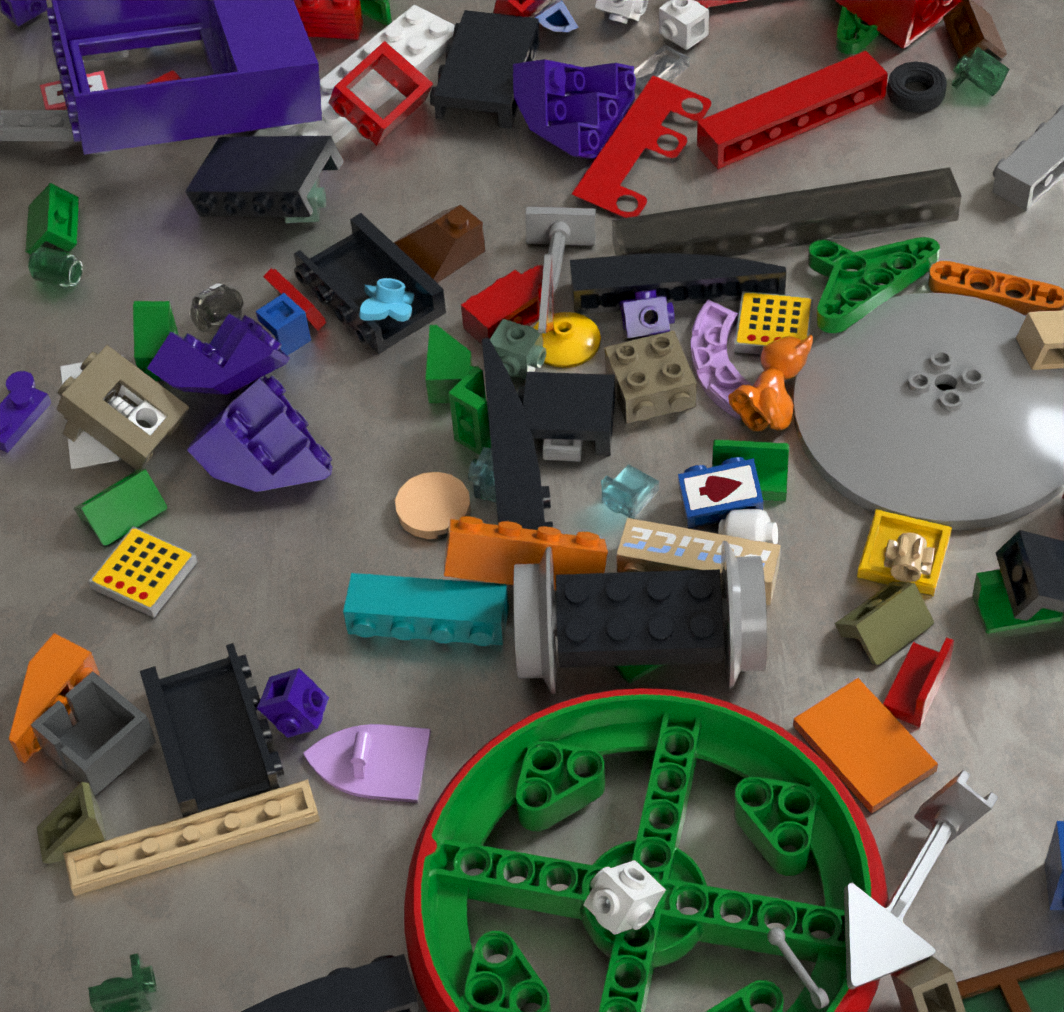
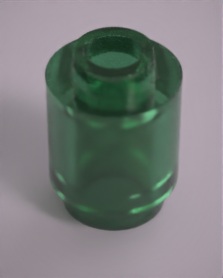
[28,247,83,288]

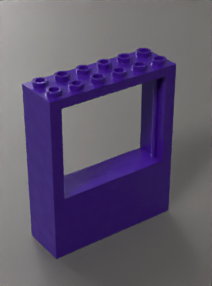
[46,0,322,155]

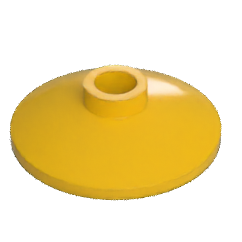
[533,312,601,368]

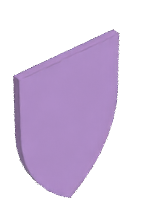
[303,724,431,803]

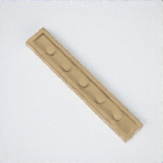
[63,779,320,896]

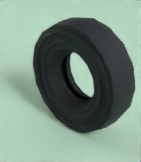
[887,61,947,113]

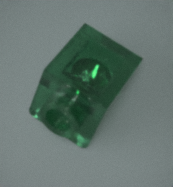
[951,47,1010,97]
[88,953,157,1012]

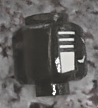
[189,283,244,335]

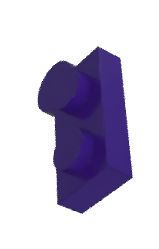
[0,371,51,453]

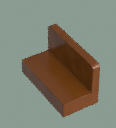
[943,0,1007,65]

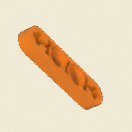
[928,261,1064,315]

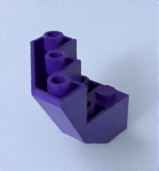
[513,59,636,159]
[147,314,290,395]
[187,376,333,492]

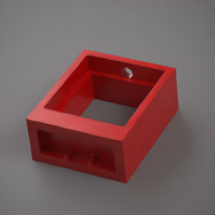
[328,41,433,146]

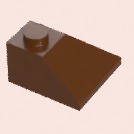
[393,204,486,283]

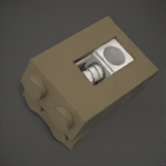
[56,345,189,470]

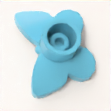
[359,278,414,322]

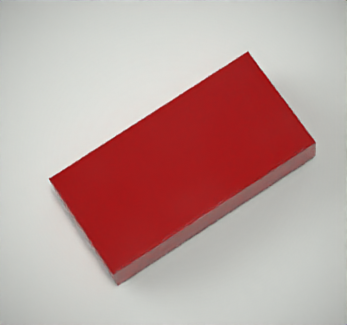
[263,268,327,331]

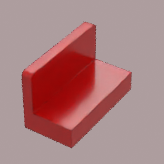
[883,637,954,728]

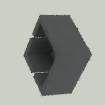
[30,672,156,796]

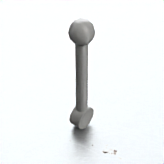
[768,927,829,1009]

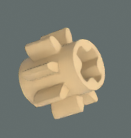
[884,533,935,582]

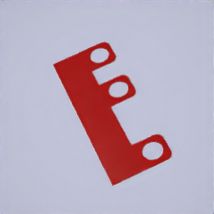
[571,75,712,220]

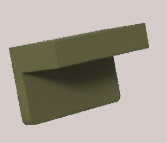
[834,581,934,665]

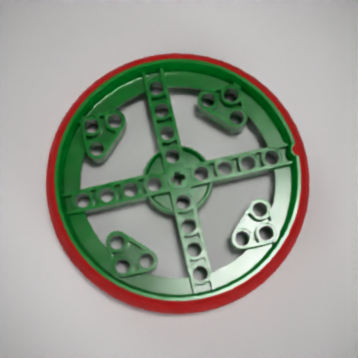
[404,688,889,1012]

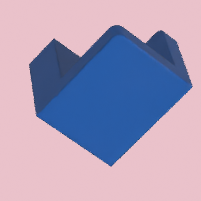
[256,293,311,355]

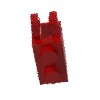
[461,264,544,345]

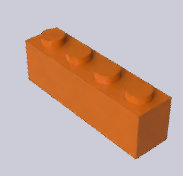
[443,516,608,591]

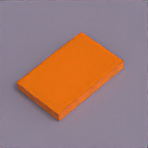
[793,678,938,814]

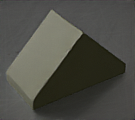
[36,782,107,864]

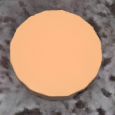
[395,472,471,540]

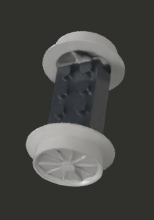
[514,541,767,694]

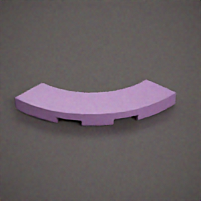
[691,299,753,421]

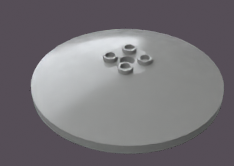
[793,293,1064,530]

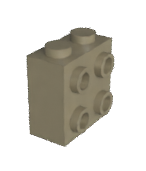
[605,330,697,424]

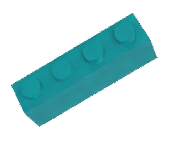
[343,573,509,646]

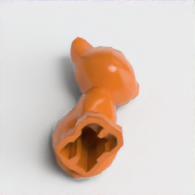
[728,335,813,431]

